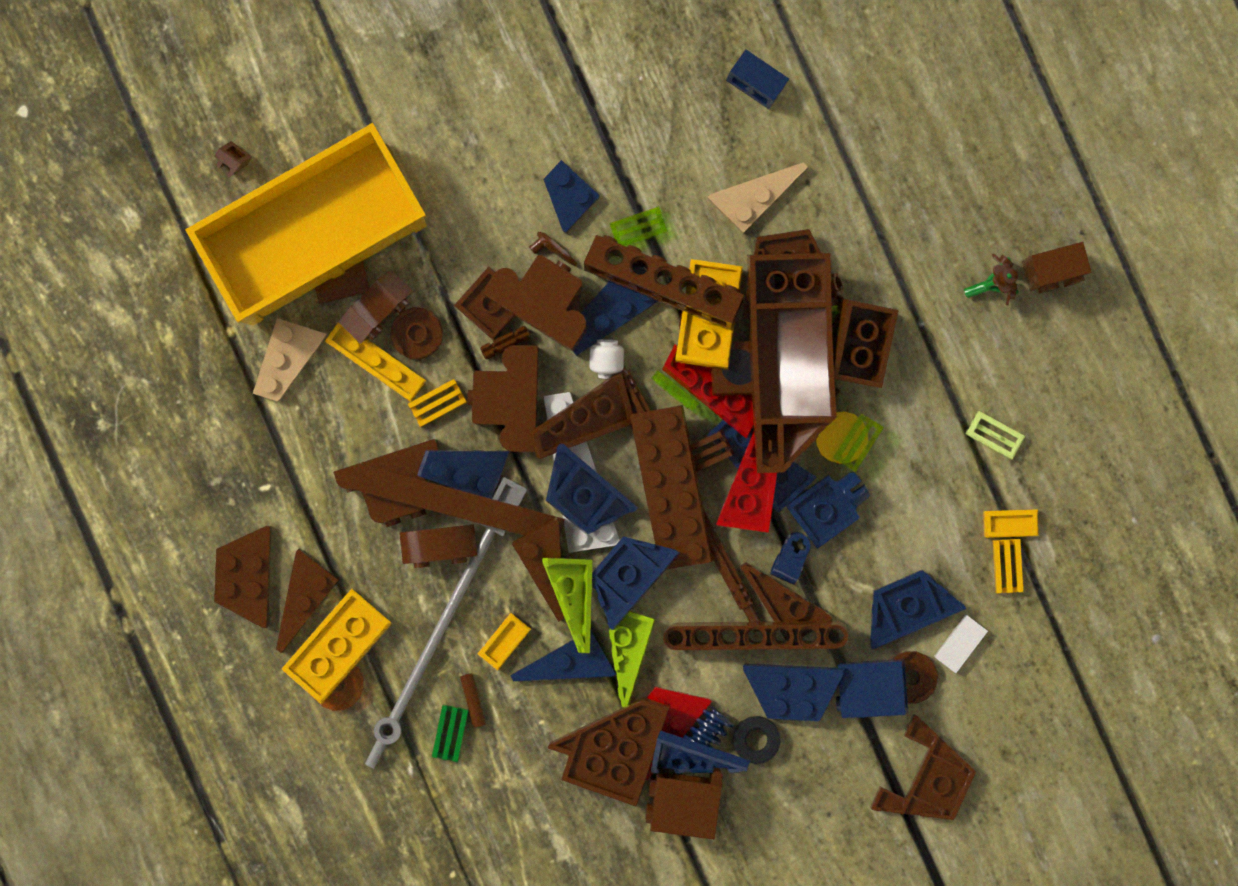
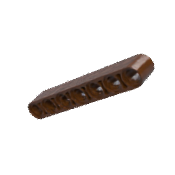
[663,621,849,650]

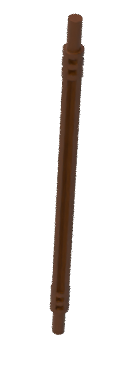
[620,366,761,632]

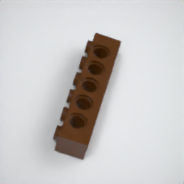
[584,235,744,330]

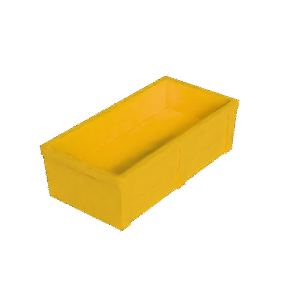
[185,123,427,326]

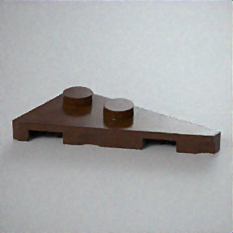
[276,549,339,653]

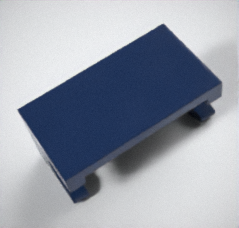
[726,49,789,110]

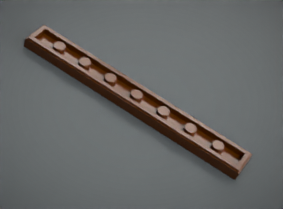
[351,463,565,535]

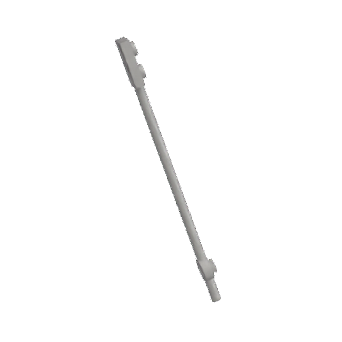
[365,477,528,769]

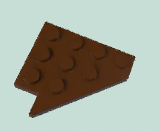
[548,697,670,807]

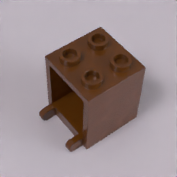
[645,768,723,840]

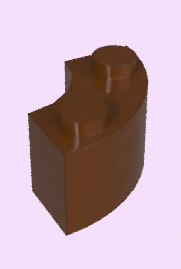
[339,270,414,344]
[399,524,477,568]

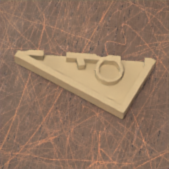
[707,162,808,233]

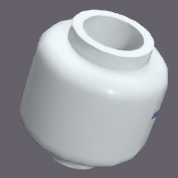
[589,339,624,379]

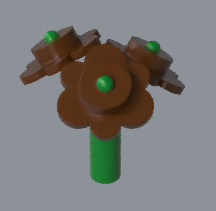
[964,253,1019,306]

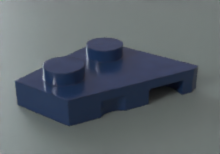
[543,160,600,234]

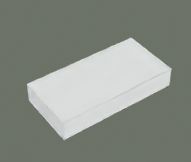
[934,615,988,673]

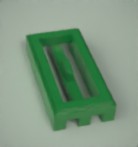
[432,704,469,762]

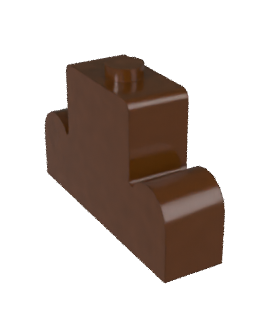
[482,255,587,352]
[467,345,539,453]

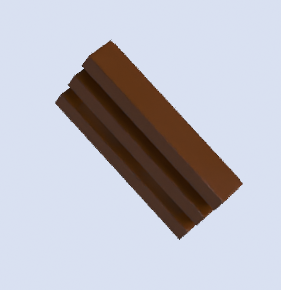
[691,430,734,472]

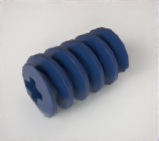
[683,706,734,748]

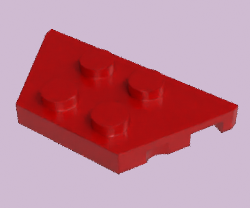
[646,686,712,781]

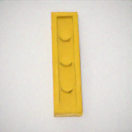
[325,322,426,402]

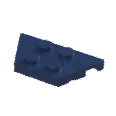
[546,444,638,534]
[592,536,680,630]
[870,570,966,650]
[743,663,846,721]

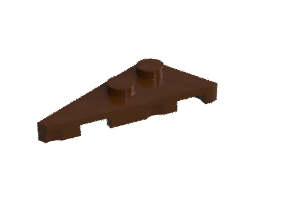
[512,517,564,622]
[740,562,833,641]

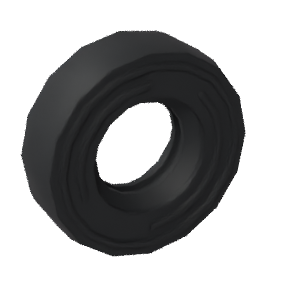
[733,716,781,764]

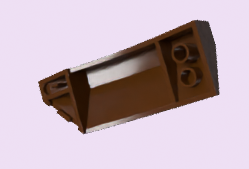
[747,253,837,473]

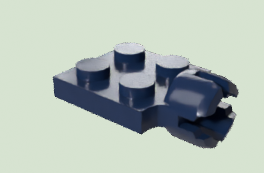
[786,472,870,549]

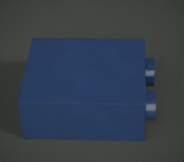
[836,659,909,718]

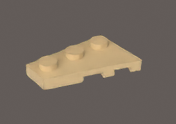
[253,318,328,402]

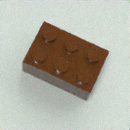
[832,298,899,388]

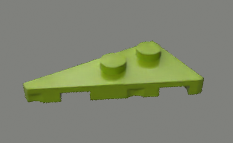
[542,558,593,653]
[609,611,656,707]

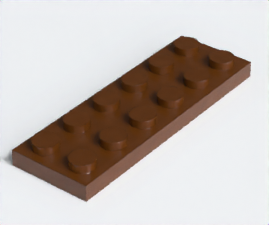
[630,405,713,570]

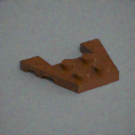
[742,229,844,319]
[870,714,976,820]

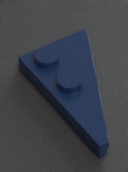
[510,630,616,682]
[651,731,750,773]

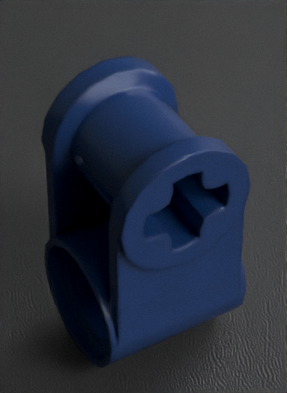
[770,532,811,585]

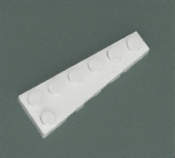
[544,392,620,553]

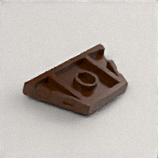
[214,526,272,628]

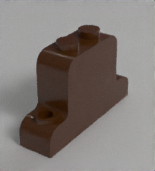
[333,439,440,527]

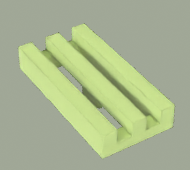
[965,411,1025,460]

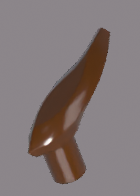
[529,232,577,266]

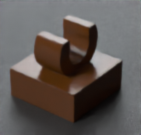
[215,141,252,177]

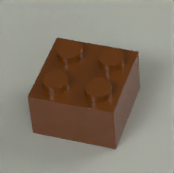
[1022,242,1092,294]

